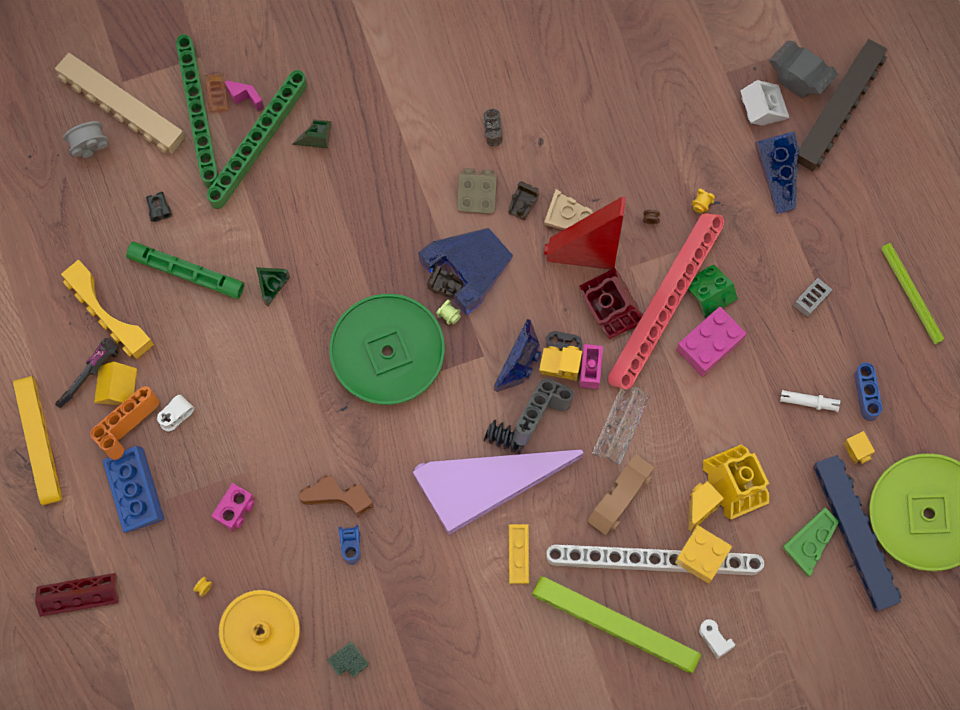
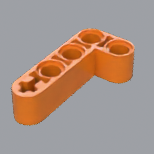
[90,386,160,460]

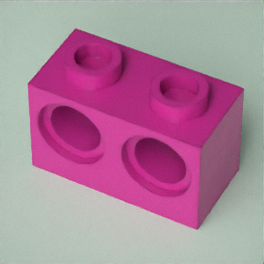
[211,483,255,532]

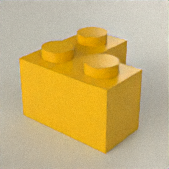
[539,346,582,381]

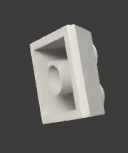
[740,80,789,126]

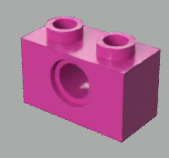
[580,344,603,389]

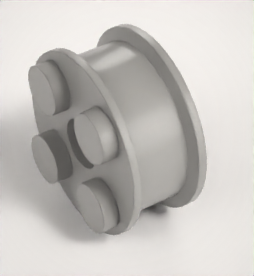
[63,121,108,158]

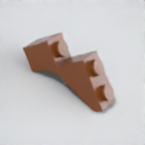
[298,475,374,517]

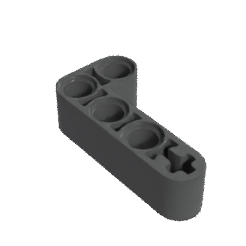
[513,378,574,445]

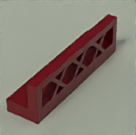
[35,573,119,617]

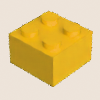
[675,525,732,584]

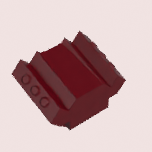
[579,268,643,339]

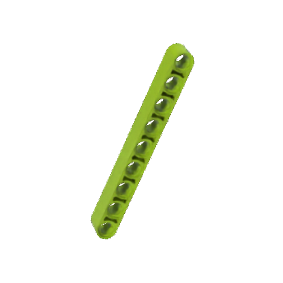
[532,576,701,674]

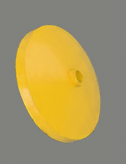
[219,590,300,672]

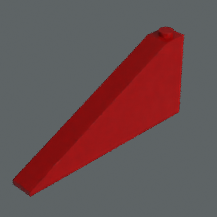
[544,197,626,270]

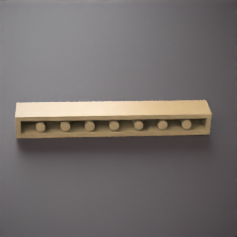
[55,52,186,155]

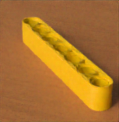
[13,375,62,506]

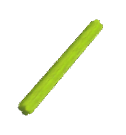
[881,243,944,344]

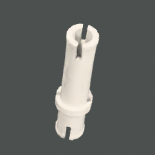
[780,390,840,412]

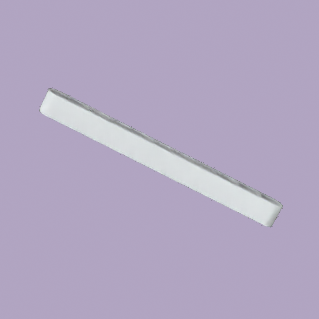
[546,545,764,575]

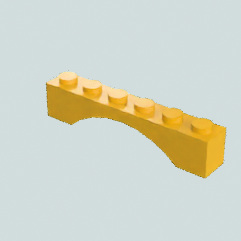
[61,260,154,360]

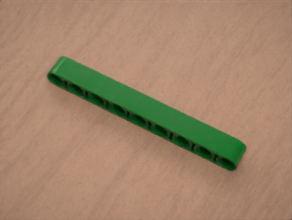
[176,34,219,188]
[207,70,307,209]

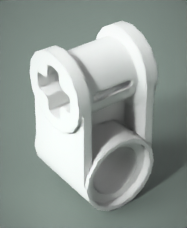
[157,394,194,432]

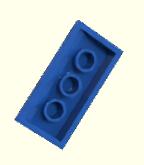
[102,446,164,533]

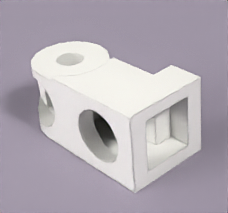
[699,620,735,659]

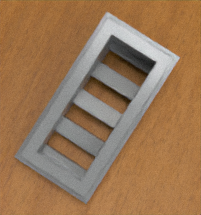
[793,278,832,317]

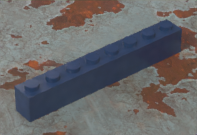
[813,455,902,613]

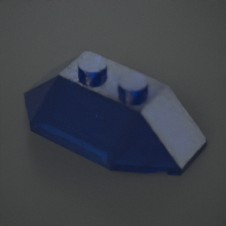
[494,319,541,392]

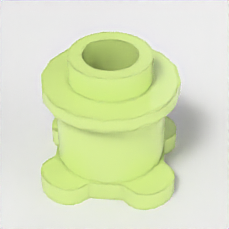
[436,300,461,325]

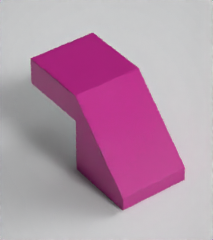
[224,81,264,111]

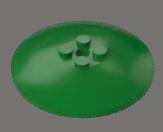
[329,294,445,405]

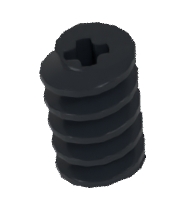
[483,419,525,455]

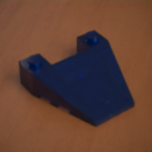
[418,228,513,316]

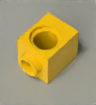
[843,431,875,464]

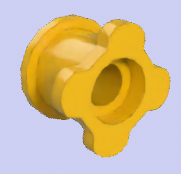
[691,188,715,214]

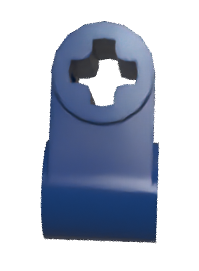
[339,525,361,565]

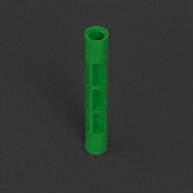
[126,241,245,300]

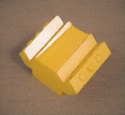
[703,445,769,520]

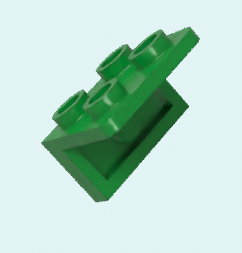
[687,265,738,318]

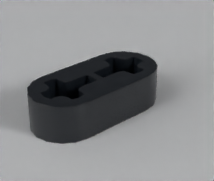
[546,331,582,351]

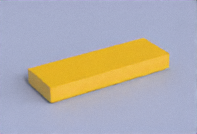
[509,524,529,584]

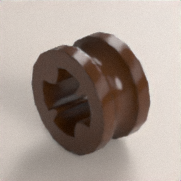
[643,210,660,225]

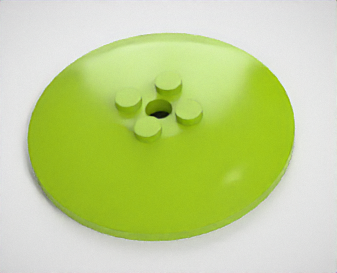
[869,454,960,571]

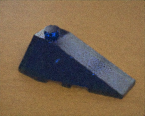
[755,131,799,214]

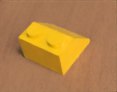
[688,481,724,532]

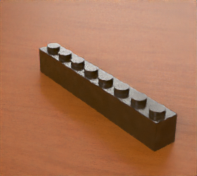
[794,38,888,172]

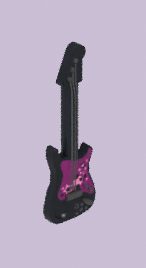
[55,338,118,408]

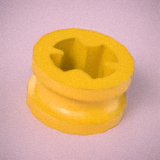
[193,577,213,597]

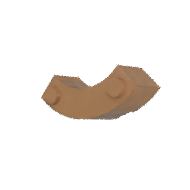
[587,454,655,535]

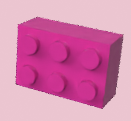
[676,307,747,377]

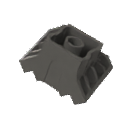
[769,40,838,99]

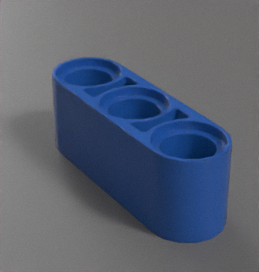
[854,362,882,421]

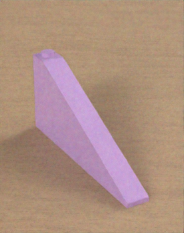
[413,450,584,535]

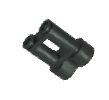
[146,192,172,222]

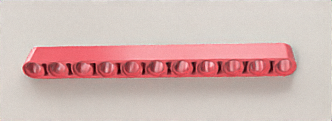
[608,213,724,389]

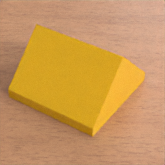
[94,362,138,405]

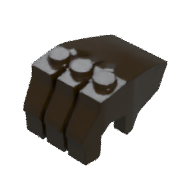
[509,181,539,220]
[426,266,464,300]

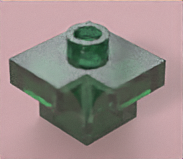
[327,641,369,677]

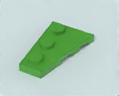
[782,507,839,577]

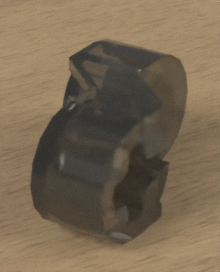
[483,109,503,146]

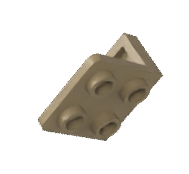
[457,168,498,213]

